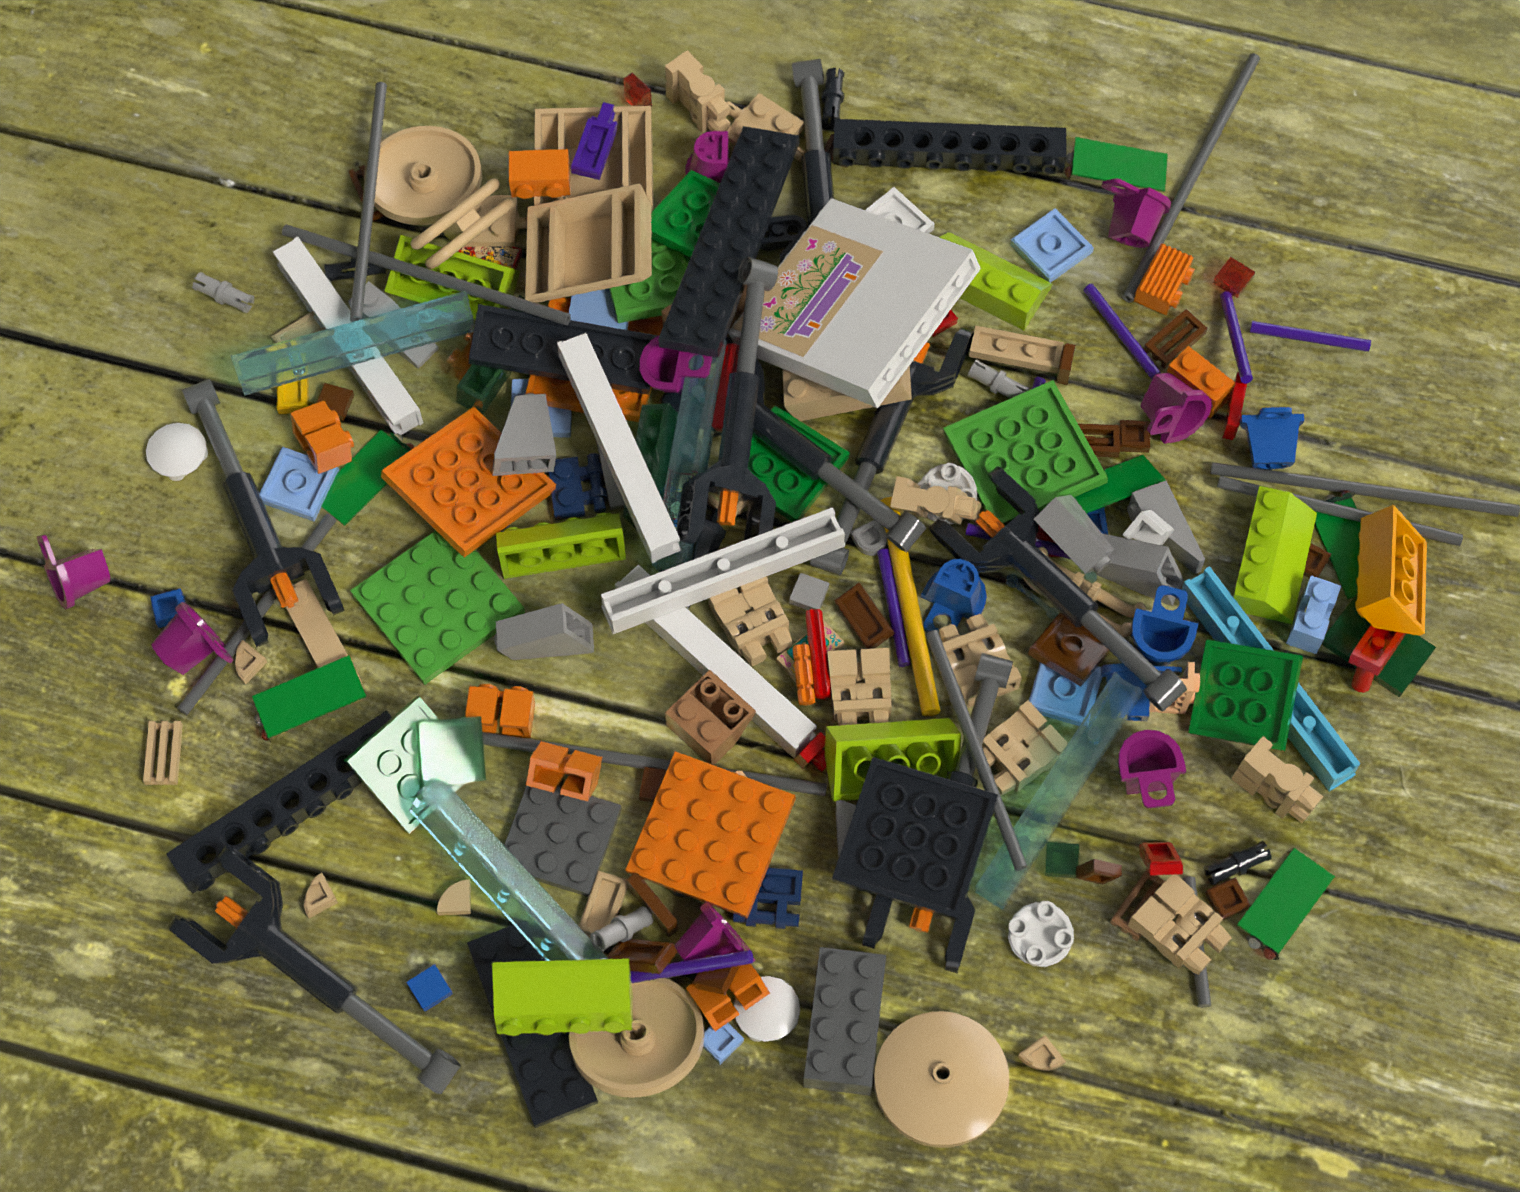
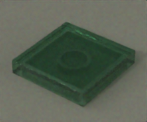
[416,716,486,787]

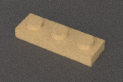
[969,325,1064,374]

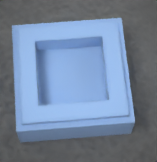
[703,1023,744,1064]

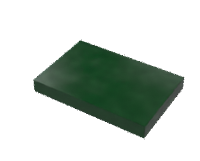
[1321,594,1436,697]

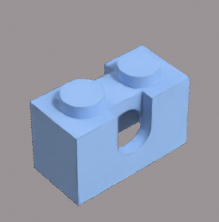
[1286,576,1341,654]

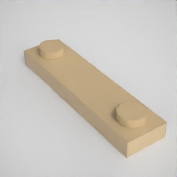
[286,579,363,684]

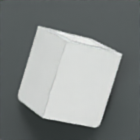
[1123,510,1174,545]

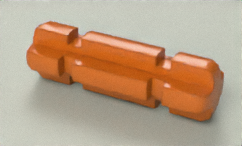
[792,644,815,706]

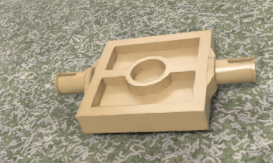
[727,93,807,162]
[464,195,527,247]

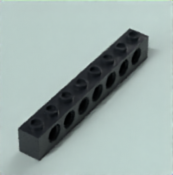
[833,119,1067,174]
[166,710,392,894]

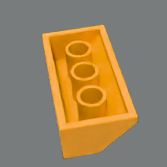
[1355,505,1427,636]

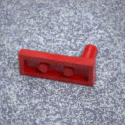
[1349,625,1406,693]

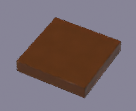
[1028,613,1110,686]

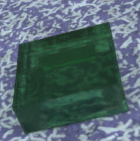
[1044,842,1079,879]

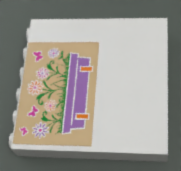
[728,198,981,408]

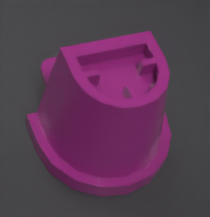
[685,131,730,183]
[1101,178,1171,248]
[640,335,712,396]
[1140,373,1212,444]
[37,534,110,610]
[151,602,234,675]
[1118,730,1186,809]
[674,901,756,962]

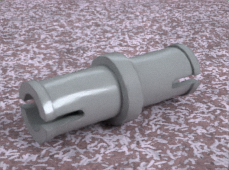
[192,272,254,313]
[967,359,1029,399]
[590,906,653,951]

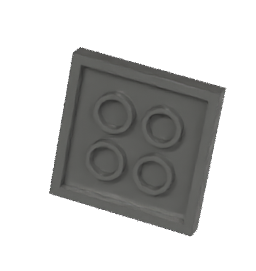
[497,786,622,897]

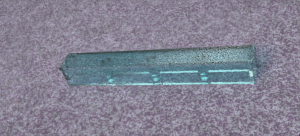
[230,291,475,395]
[651,341,729,573]
[975,672,1142,910]
[409,778,608,961]

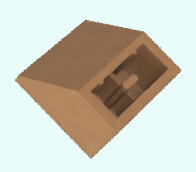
[665,670,756,765]

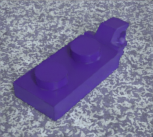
[571,102,618,180]

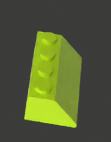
[939,232,1053,331]
[384,235,520,320]
[1233,486,1317,624]
[496,513,626,579]
[825,718,961,801]
[492,959,633,1036]

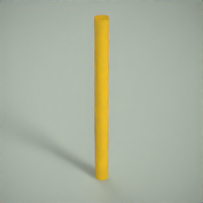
[880,497,941,717]

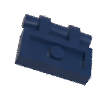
[549,453,608,520]
[733,868,803,929]

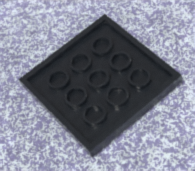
[832,757,998,921]

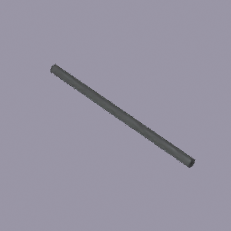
[1217,476,1463,546]
[177,514,336,716]
[926,630,1028,871]

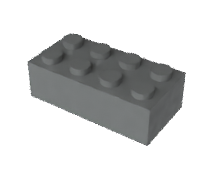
[803,947,886,1096]

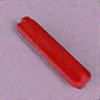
[712,343,739,432]
[805,609,831,699]

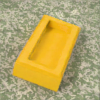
[277,354,309,414]

